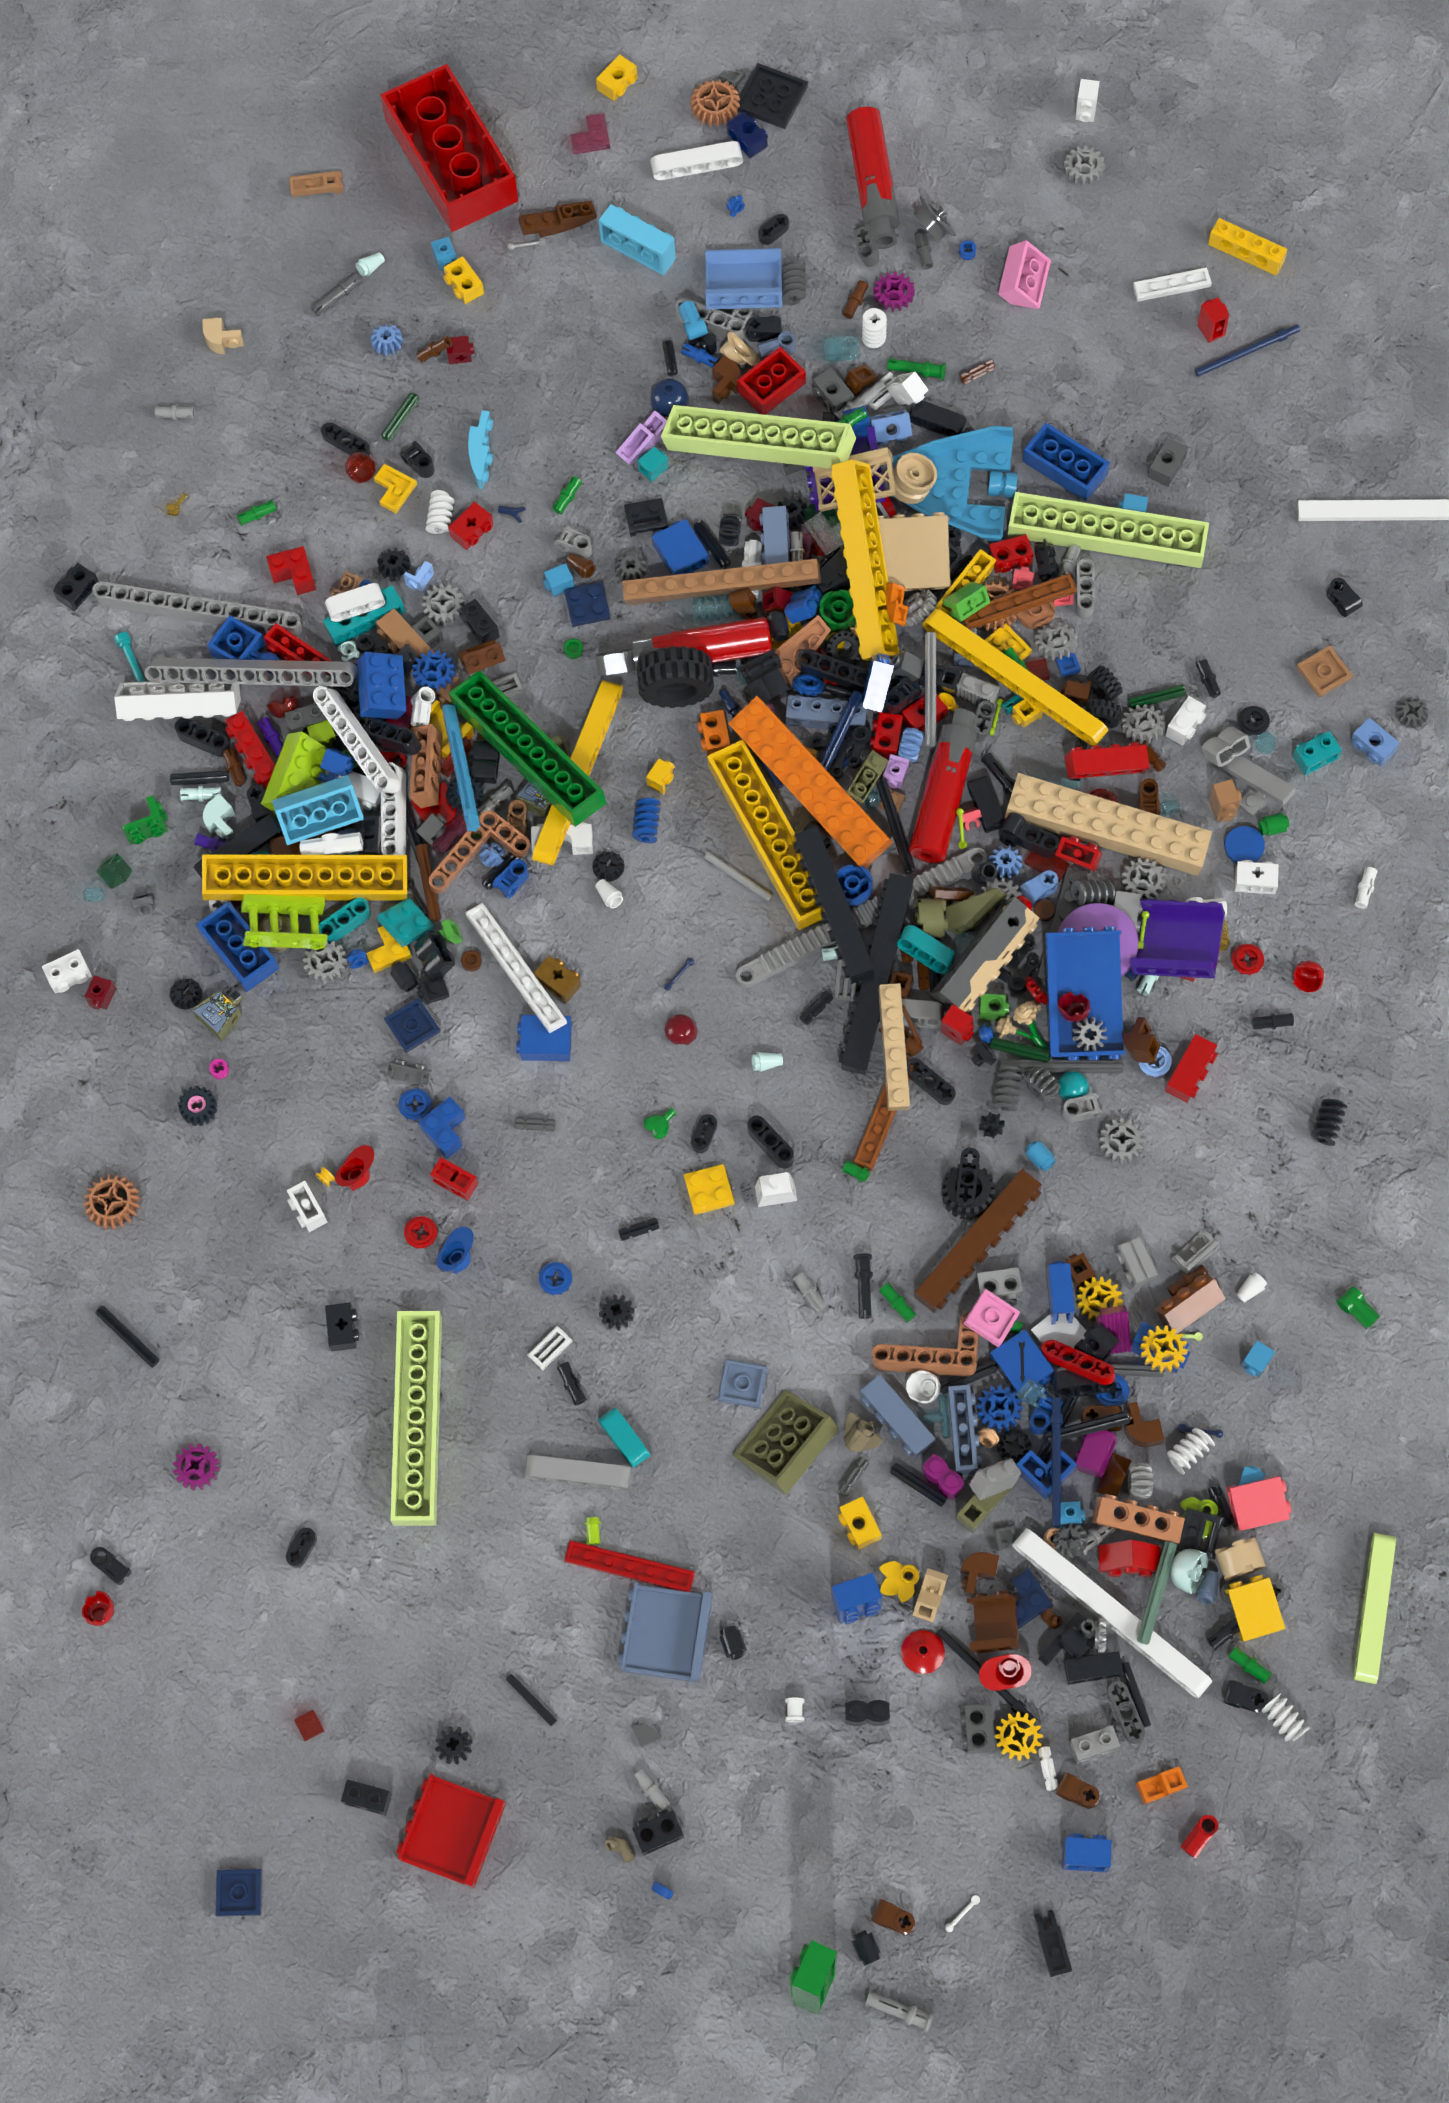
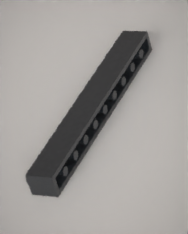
[838,873,914,1075]

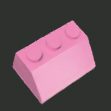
[998,240,1051,309]

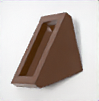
[1096,1453,1131,1497]

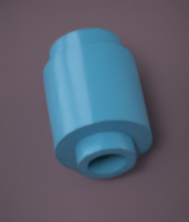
[1025,1141,1056,1172]

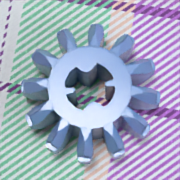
[370,323,403,357]
[898,728,924,763]
[988,845,1022,880]

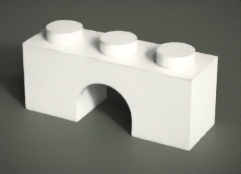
[531,822,593,855]

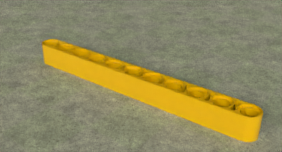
[922,608,1108,746]
[532,680,623,866]

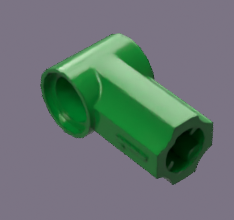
[1336,1286,1380,1330]

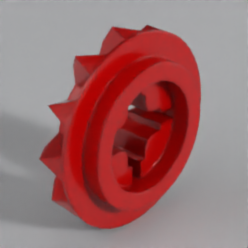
[1231,944,1264,976]
[1025,976,1047,1005]
[404,1216,437,1249]

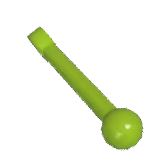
[990,698,1004,736]
[956,808,967,849]
[1138,911,1149,949]

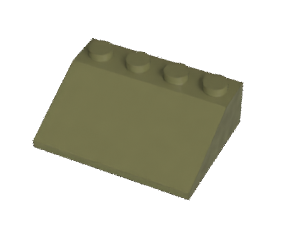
[733,1390,839,1495]

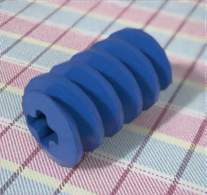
[632,798,661,843]

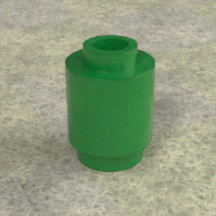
[1258,812,1290,836]

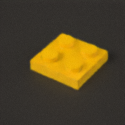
[684,1164,735,1215]

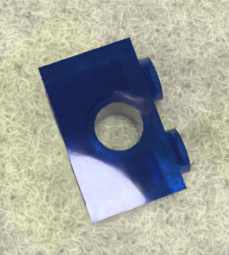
[727,112,768,158]

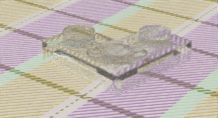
[804,511,844,555]

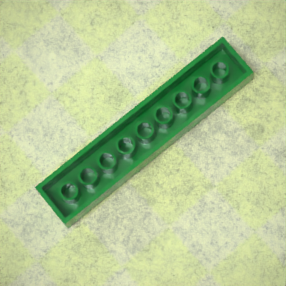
[449,671,607,827]
[790,1940,837,2015]

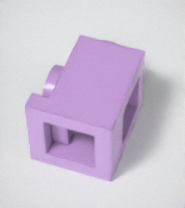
[883,754,910,789]

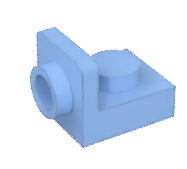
[403,561,434,592]

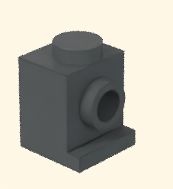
[412,616,443,649]
[416,813,448,845]

